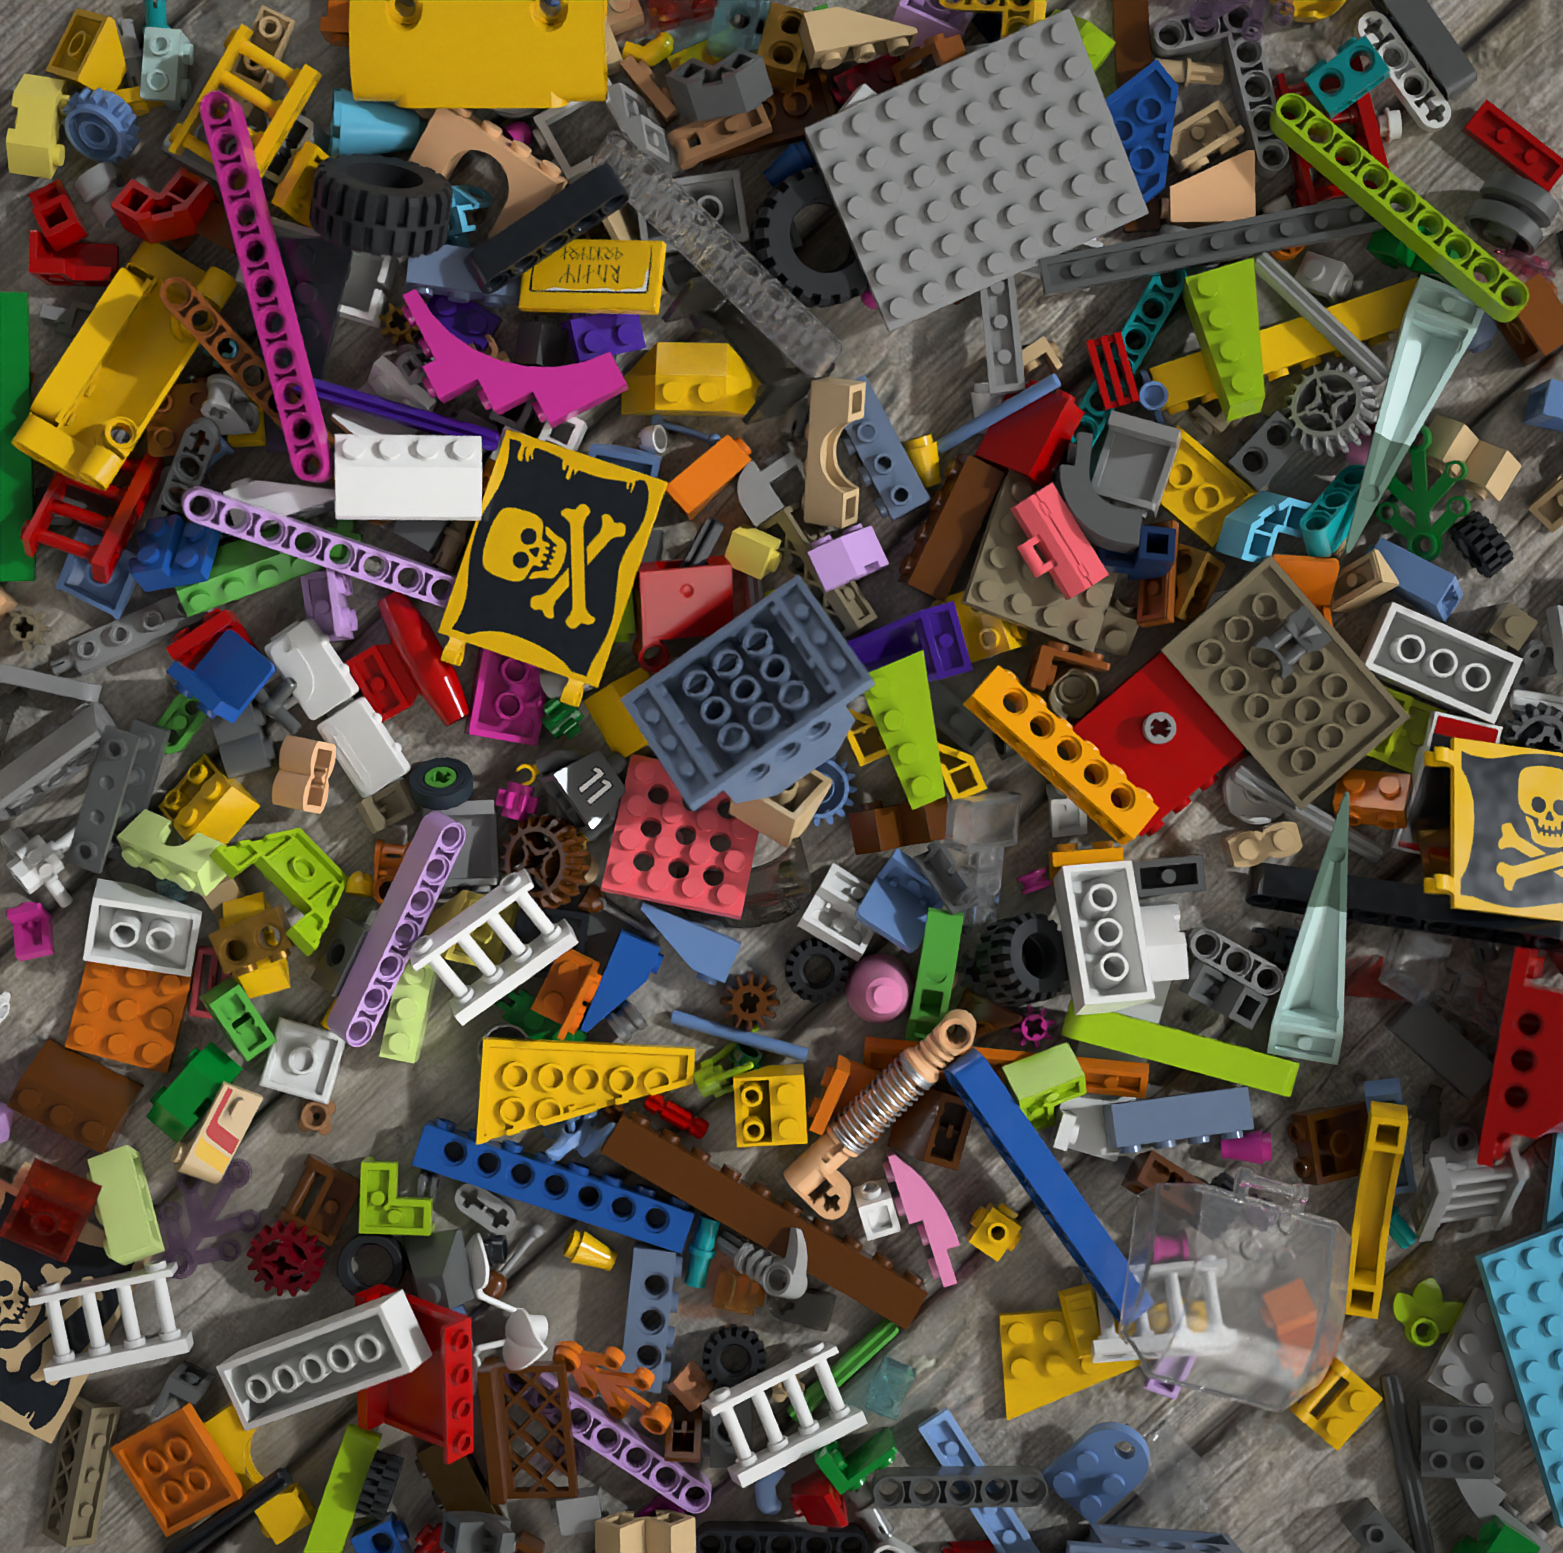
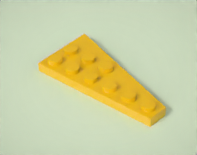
[475,1037,696,1145]

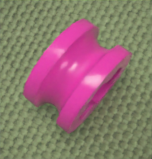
[1016,867,1052,895]

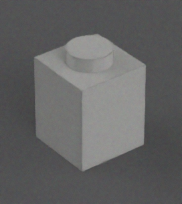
[551,1485,605,1536]

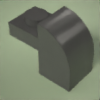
[1180,959,1268,1030]
[439,1511,516,1553]

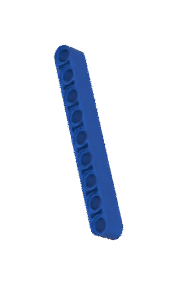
[944,1048,1155,1328]

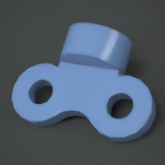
[1139,369,1168,425]

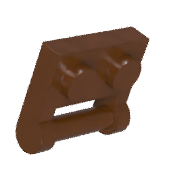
[276,1153,360,1247]

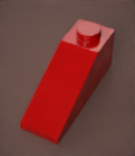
[789,1469,848,1528]

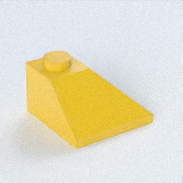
[45,8,127,93]

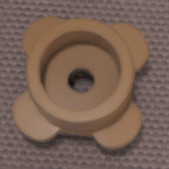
[298,1099,336,1135]

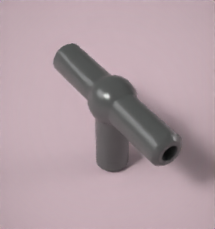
[254,677,301,734]

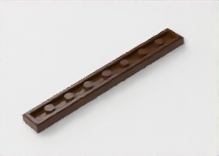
[1111,0,1160,233]

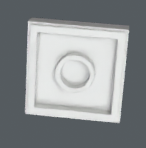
[259,1017,347,1104]

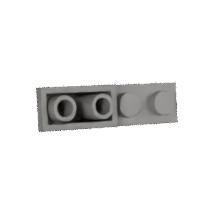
[1450,1473,1554,1553]

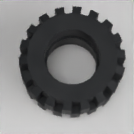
[976,912,1069,1006]

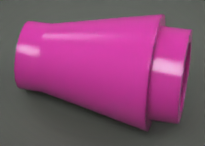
[1221,1129,1272,1165]

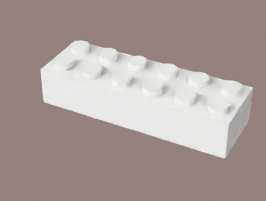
[216,1289,432,1431]

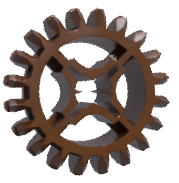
[498,814,591,910]

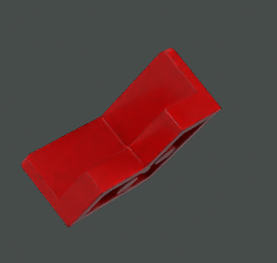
[29,230,119,287]

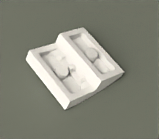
[797,863,875,962]

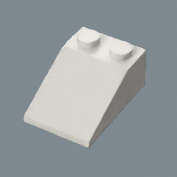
[223,478,335,532]
[83,878,202,977]

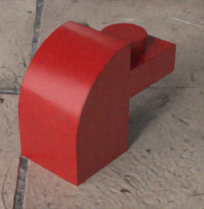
[28,179,89,252]

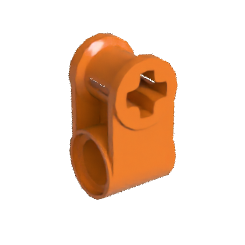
[373,839,411,905]

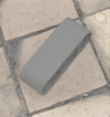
[1186,927,1284,995]

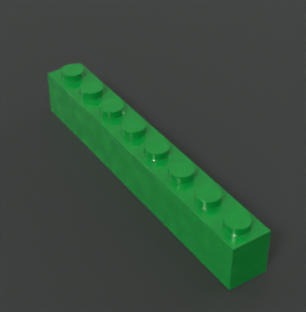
[0,292,37,581]

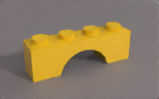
[203,1401,318,1545]

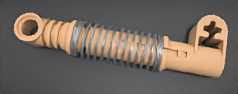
[783,1009,977,1220]

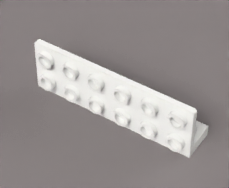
[1049,980,1171,1162]

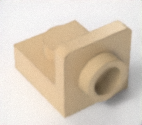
[1022,336,1064,376]

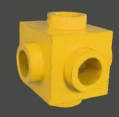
[966,1202,1022,1262]

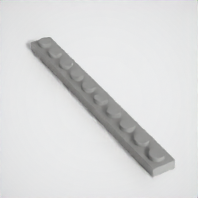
[964,43,1026,396]

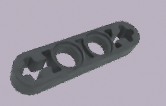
[151,417,220,523]

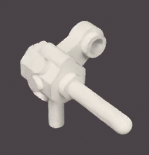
[0,826,76,908]

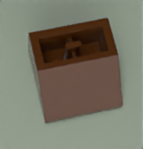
[887,1086,973,1171]

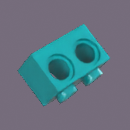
[1304,35,1390,120]

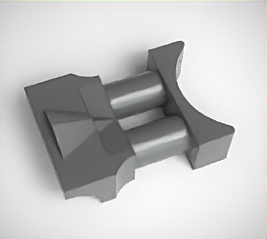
[1253,605,1332,679]

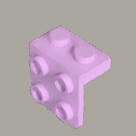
[300,567,358,642]

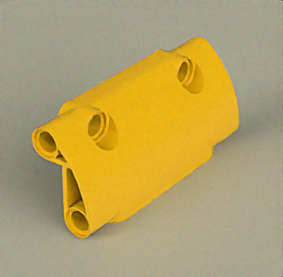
[349,0,608,108]
[11,240,237,491]

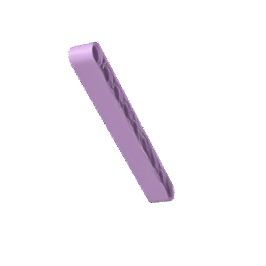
[181,486,457,608]

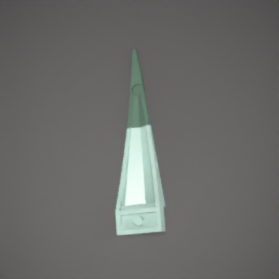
[1344,274,1484,555]
[1267,791,1349,1065]

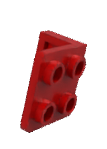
[166,608,261,671]

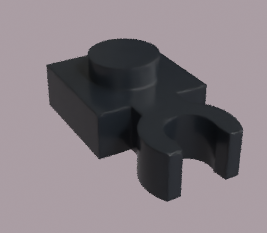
[1248,926,1299,965]

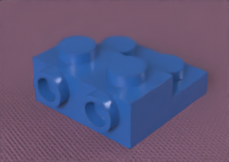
[128,514,222,592]

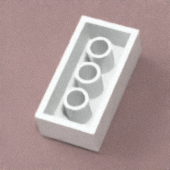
[1359,602,1523,724]

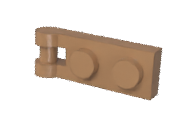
[667,104,772,170]

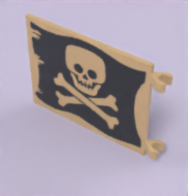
[0,1161,153,1444]

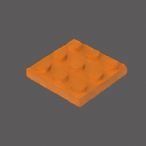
[65,961,194,1074]
[110,1402,246,1537]

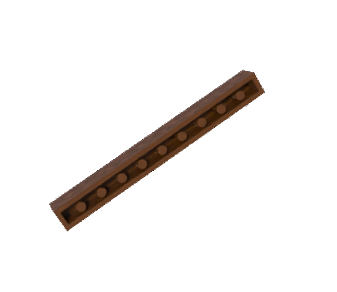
[601,1110,928,1330]

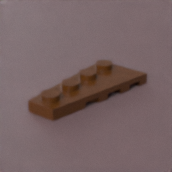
[696,67,836,166]

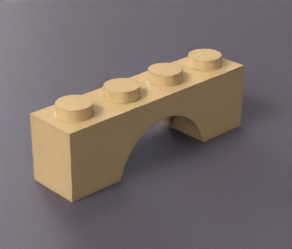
[801,377,866,528]

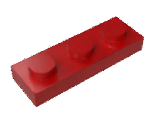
[1461,99,1563,192]

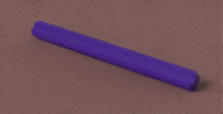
[292,378,500,451]

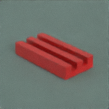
[1085,331,1140,411]

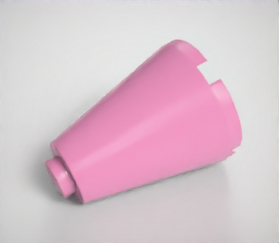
[845,954,915,1024]

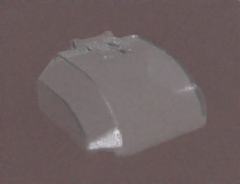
[1118,1166,1352,1413]

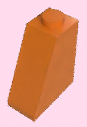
[665,434,752,521]

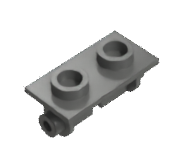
[912,840,978,915]

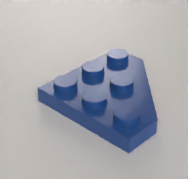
[1105,59,1179,204]

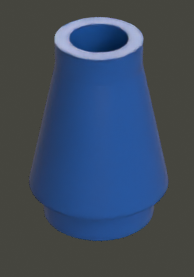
[763,140,817,187]

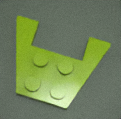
[209,827,349,957]

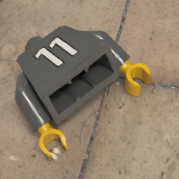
[515,748,627,850]

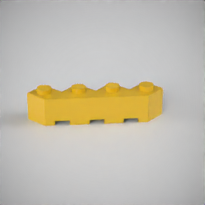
[846,708,987,803]

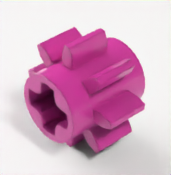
[494,781,540,821]
[1010,1004,1055,1048]

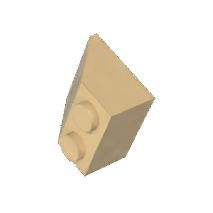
[728,769,833,849]

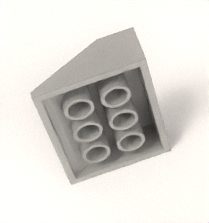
[0,702,120,821]

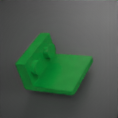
[813,1427,898,1495]

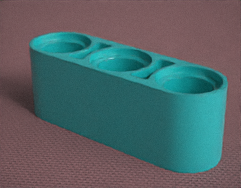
[1300,464,1365,557]

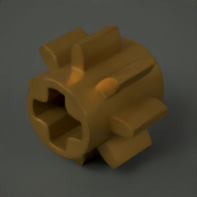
[379,301,421,347]

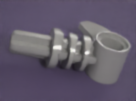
[716,1227,808,1299]

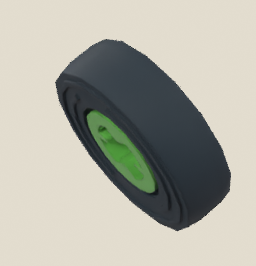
[409,757,473,810]

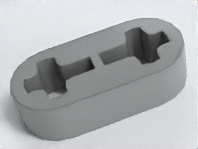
[455,1182,517,1234]

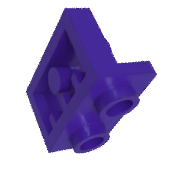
[427,294,503,351]

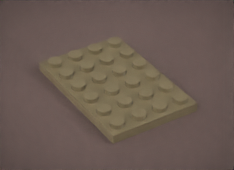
[1159,555,1410,811]

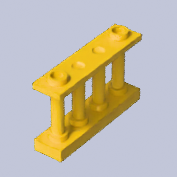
[168,23,322,190]

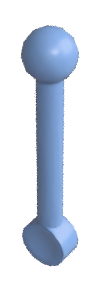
[650,415,721,447]

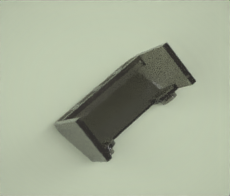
[661,266,835,425]

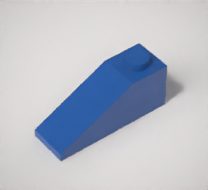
[580,928,664,1033]

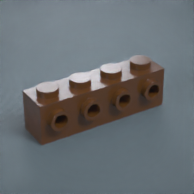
[898,454,1005,602]

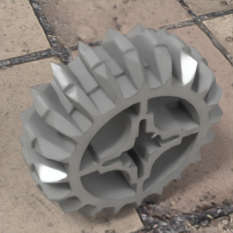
[1282,361,1380,458]

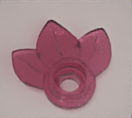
[1493,247,1556,279]

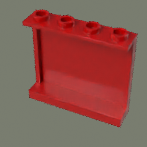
[1061,651,1245,837]
[354,1284,474,1465]

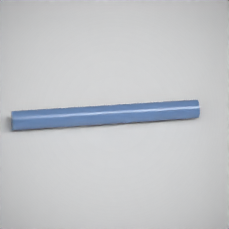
[936,374,1061,453]
[670,1010,809,1062]

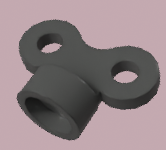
[1511,640,1557,690]

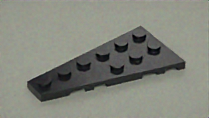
[253,236,354,453]

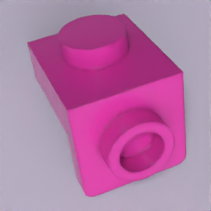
[6,902,55,962]

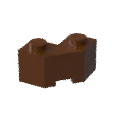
[848,795,954,855]

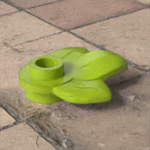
[1393,1277,1464,1348]

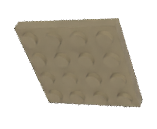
[961,470,1119,652]

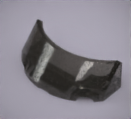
[676,837,812,928]

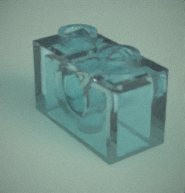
[707,0,771,59]

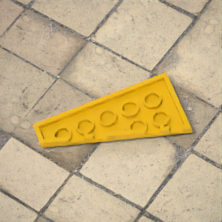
[998,1298,1207,1421]

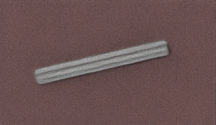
[1254,252,1390,385]
[1230,764,1384,862]

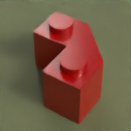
[110,167,221,244]

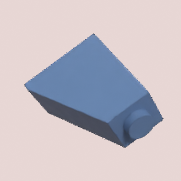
[1364,537,1463,624]

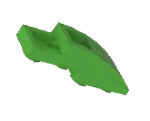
[905,907,964,1042]

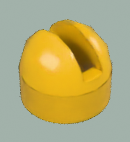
[345,871,374,898]

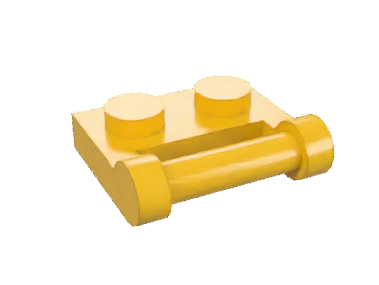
[1289,1356,1384,1451]

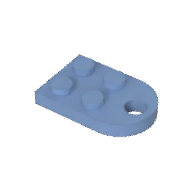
[1042,1422,1150,1523]

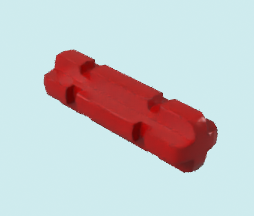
[643,1094,709,1139]

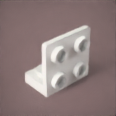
[331,355,437,435]

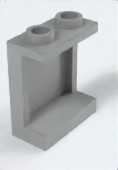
[1091,410,1182,520]
[423,799,500,894]

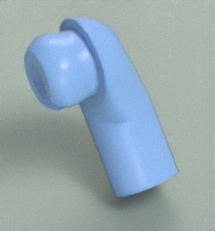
[755,1467,787,1516]

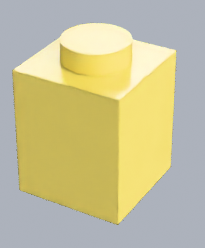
[724,524,782,580]

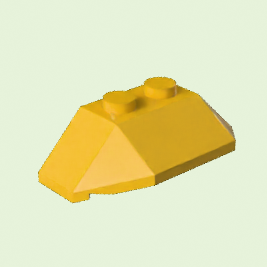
[621,342,763,417]

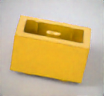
[158,753,260,845]
[733,1064,808,1147]

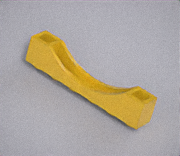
[1341,1100,1409,1319]

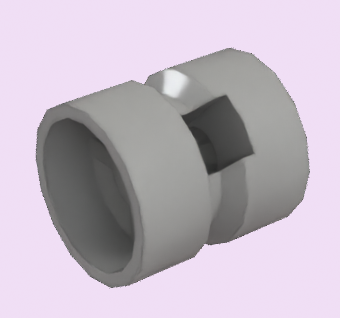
[74,161,125,230]

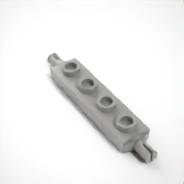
[50,594,213,676]

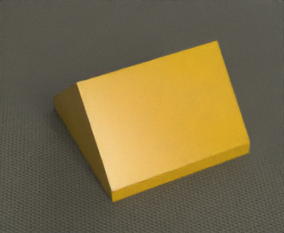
[583,667,651,758]

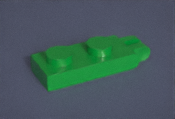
[494,988,588,1041]

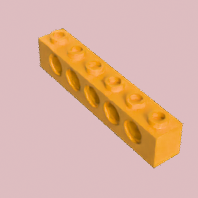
[963,665,1159,846]

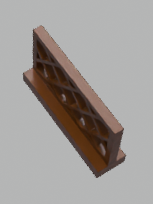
[477,1357,579,1505]

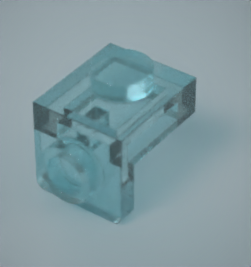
[864,1355,917,1420]

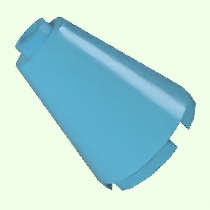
[330,88,426,158]

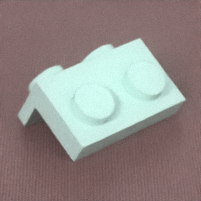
[140,27,194,111]

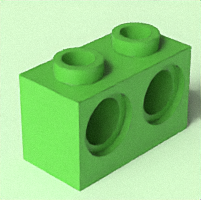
[199,977,277,1062]

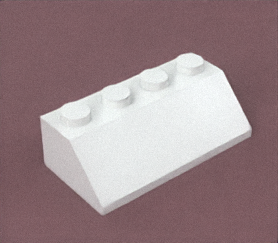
[335,434,482,521]
[1053,860,1155,1016]

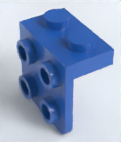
[166,629,275,723]

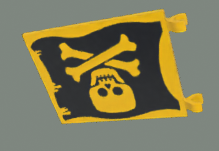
[438,429,668,707]
[1424,738,1563,922]

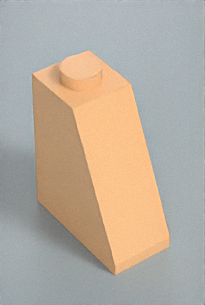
[1159,150,1256,229]

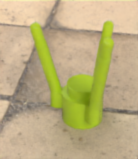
[693,1023,761,1098]

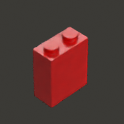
[975,379,1084,488]

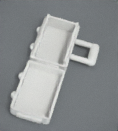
[263,618,411,798]

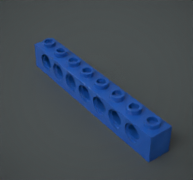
[412,1117,696,1254]

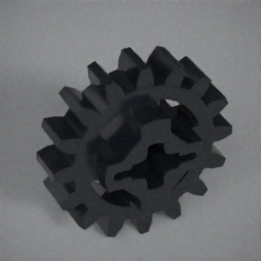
[1500,702,1563,753]

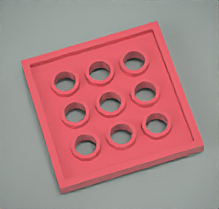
[601,754,759,920]

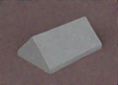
[633,169,749,253]

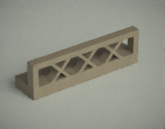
[756,499,878,639]
[42,1396,122,1548]

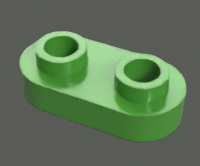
[156,693,209,754]

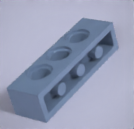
[620,1242,683,1393]

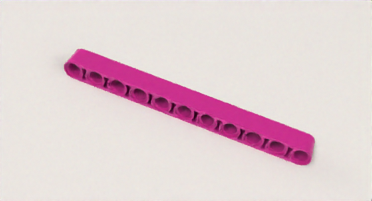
[200,91,335,483]

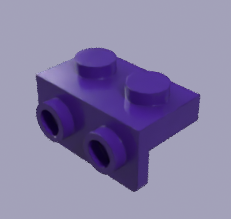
[561,313,646,363]

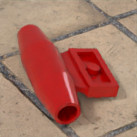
[345,591,471,727]

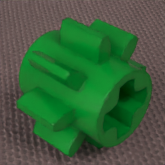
[541,698,584,740]

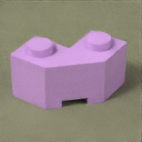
[807,523,889,593]

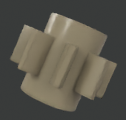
[3,606,52,651]

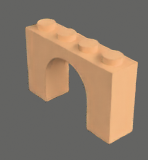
[408,108,569,239]

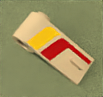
[171,1081,263,1184]

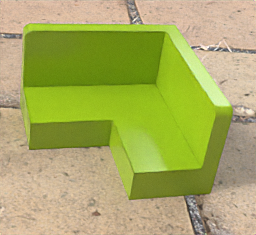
[1002,1043,1087,1132]
[359,1157,435,1236]

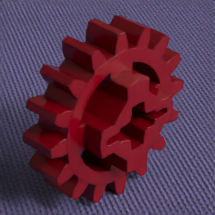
[246,1220,326,1297]

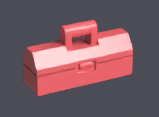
[1010,483,1109,600]

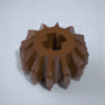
[720,971,780,1032]

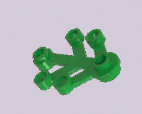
[1376,425,1471,562]

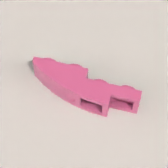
[883,1150,960,1287]

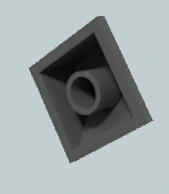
[402,1229,475,1309]

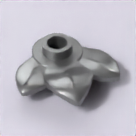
[1423,1122,1486,1171]

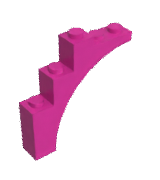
[402,289,629,428]

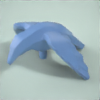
[543,1109,616,1161]

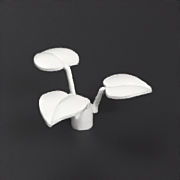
[465,1233,548,1395]

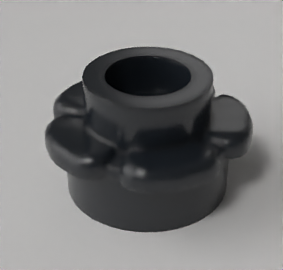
[483,1232,508,1267]

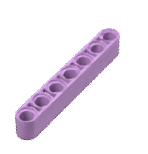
[327,811,466,1047]
[504,1372,712,1513]

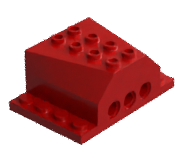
[1476,947,1563,1167]

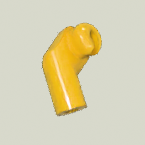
[622,32,674,67]

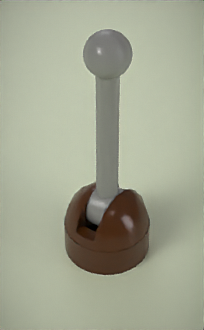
[577,883,658,940]
[482,1224,544,1300]

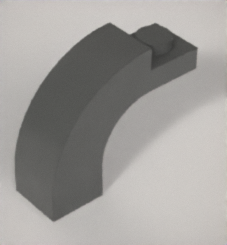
[1056,432,1143,554]

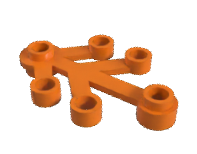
[552,1340,672,1435]

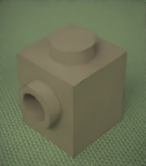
[1478,602,1538,653]

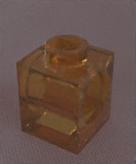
[712,1266,766,1316]

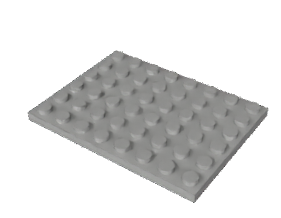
[803,8,1149,332]

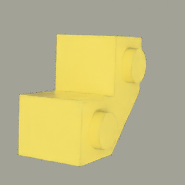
[6,74,72,179]

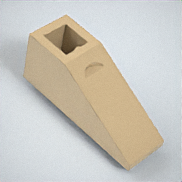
[219,5,296,128]
[798,7,918,69]

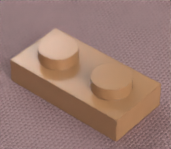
[620,54,678,126]

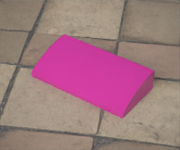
[464,647,547,746]

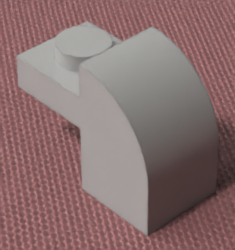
[737,452,798,528]

